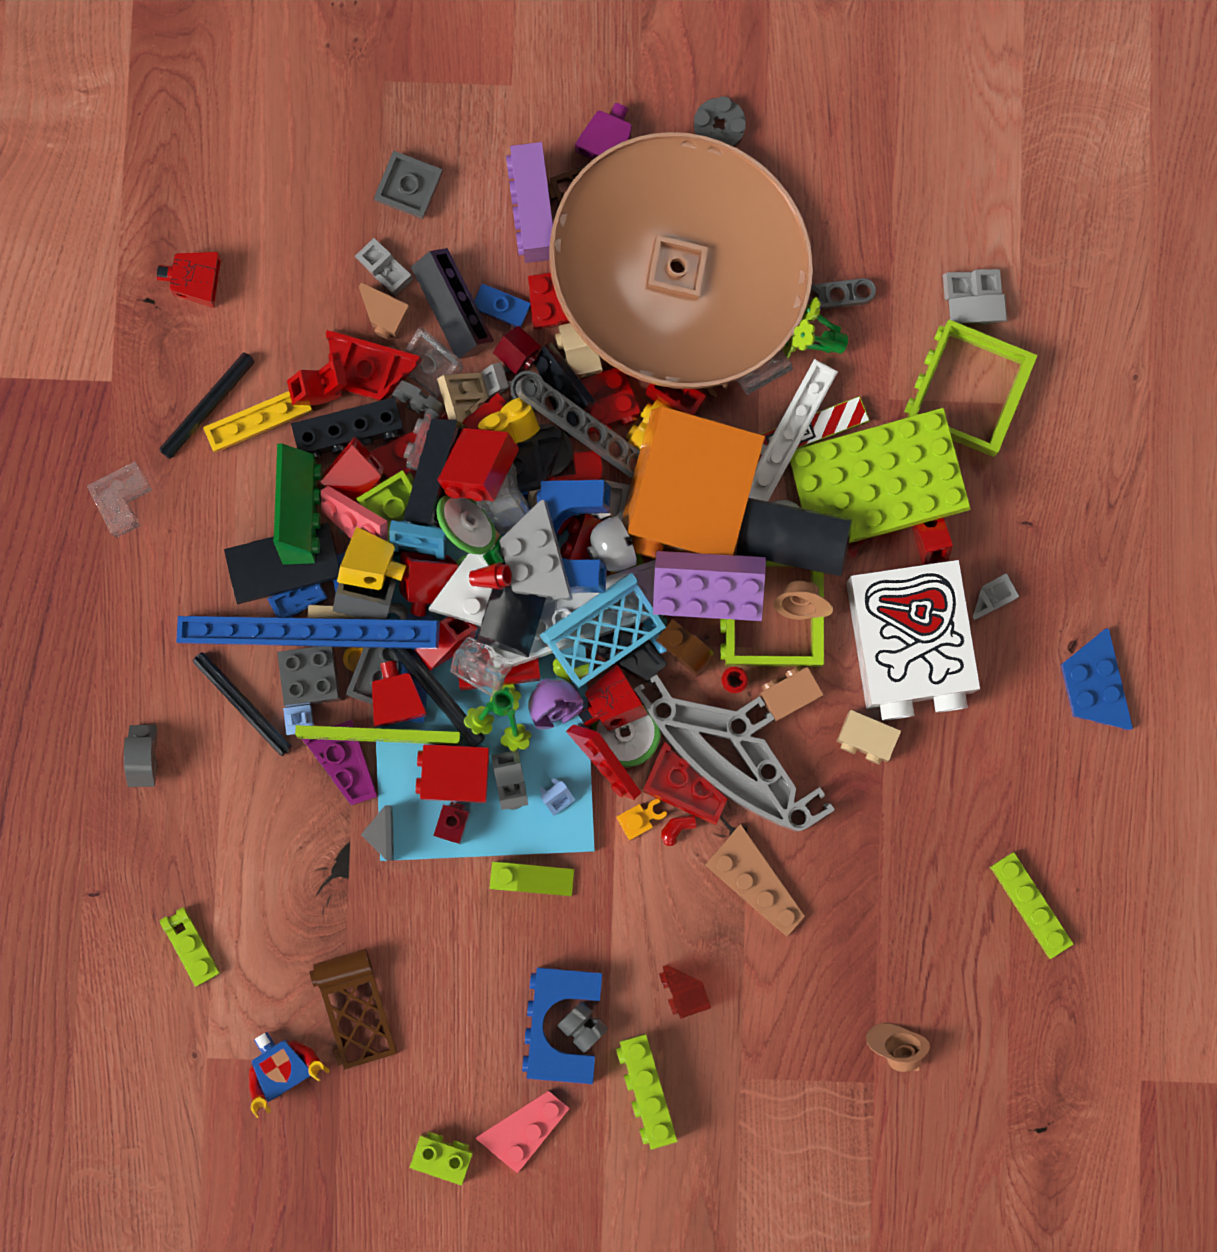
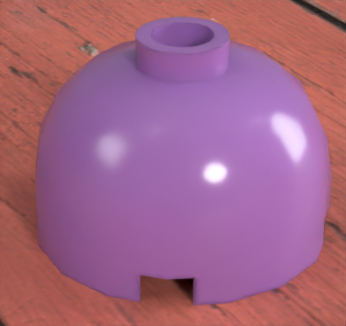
[528,678,584,730]

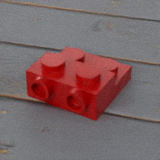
[528,273,570,330]
[580,368,641,435]

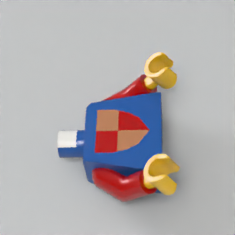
[249,1031,329,1118]

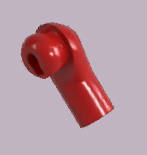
[661,815,696,846]

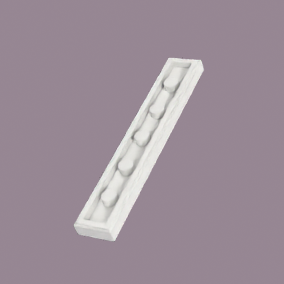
[748,359,838,501]

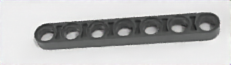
[811,278,876,310]
[515,375,640,478]

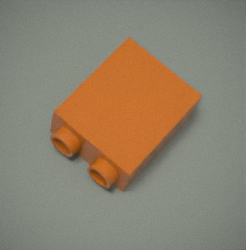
[621,406,765,559]

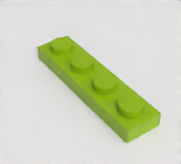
[990,852,1073,959]

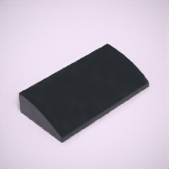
[736,498,852,576]
[224,523,340,605]
[476,556,547,658]

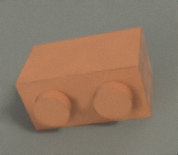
[759,666,823,723]

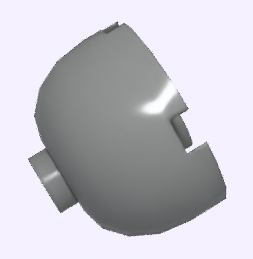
[587,516,637,572]

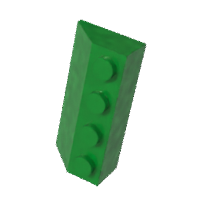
[273,443,322,565]

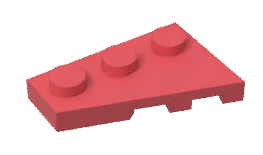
[320,486,388,542]
[475,1090,570,1173]

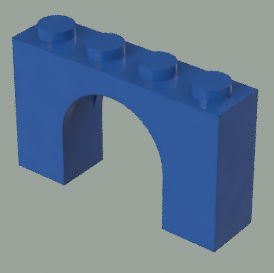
[537,480,611,593]
[522,967,602,1084]

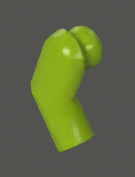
[553,658,589,683]

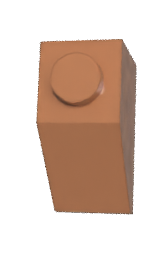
[359,282,411,339]

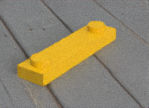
[203,391,313,453]

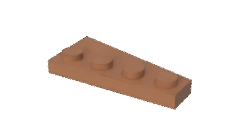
[705,824,805,937]

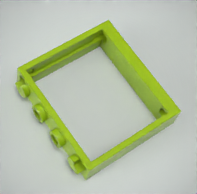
[904,319,1038,457]
[720,561,824,667]

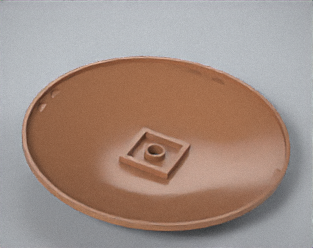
[549,132,813,389]

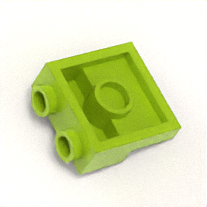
[356,470,414,542]

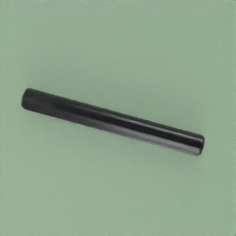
[159,352,255,459]
[389,648,485,747]
[193,652,292,756]

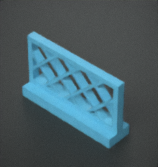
[539,573,666,688]

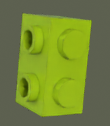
[409,1131,474,1186]

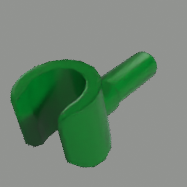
[483,536,504,566]

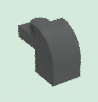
[124,725,158,787]
[492,750,528,810]

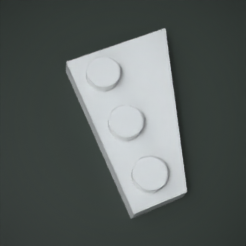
[429,545,503,626]

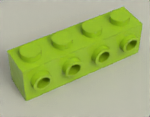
[616,1033,677,1150]

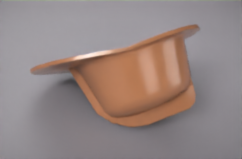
[773,581,833,620]
[866,1023,930,1072]

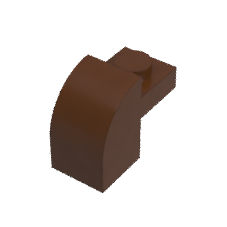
[656,619,714,677]

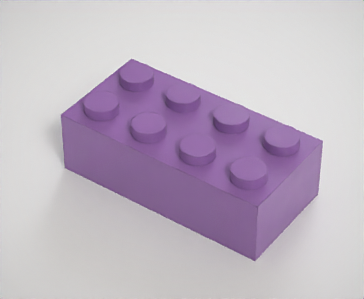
[506,142,553,263]
[653,551,766,621]

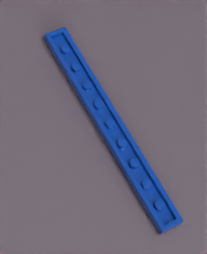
[176,616,440,649]

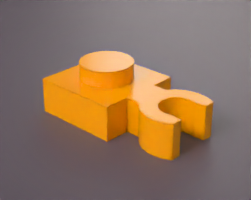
[616,799,667,841]

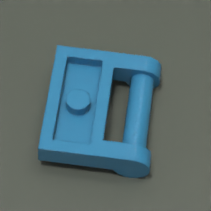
[389,521,447,560]

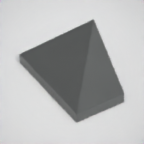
[361,805,394,861]

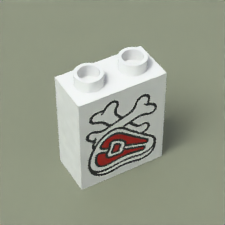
[846,560,980,721]

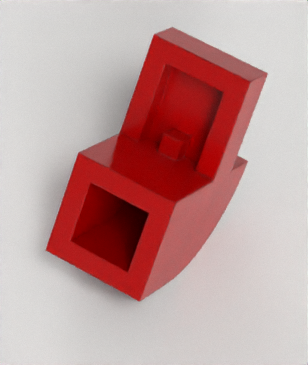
[287,359,347,406]
[550,451,602,481]

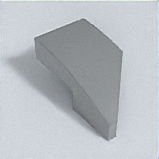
[973,573,1020,620]

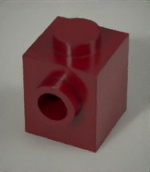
[493,326,541,374]
[433,801,470,845]

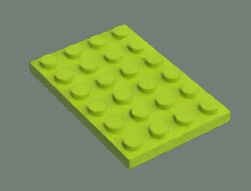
[790,408,971,543]

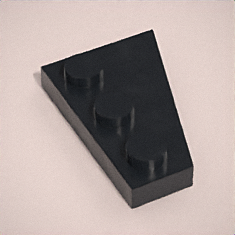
[535,343,596,438]
[580,625,667,683]

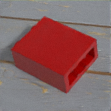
[438,428,519,501]
[415,744,490,804]

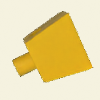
[337,527,406,590]

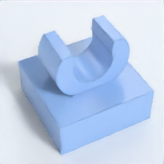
[283,705,314,736]
[540,778,575,816]

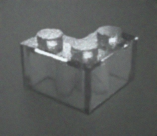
[87,461,152,538]
[476,463,529,534]

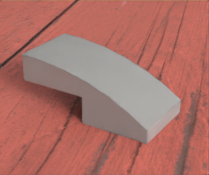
[355,238,413,297]
[943,269,1002,301]
[949,294,1007,325]

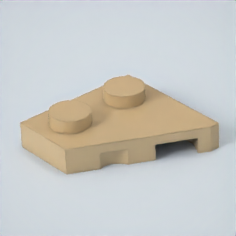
[437,373,489,423]

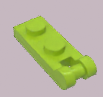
[159,906,221,987]

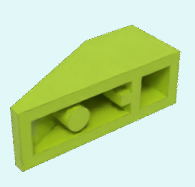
[490,862,574,896]

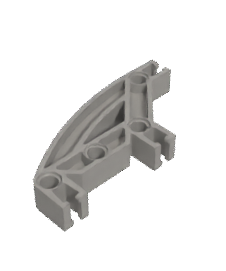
[634,675,835,831]

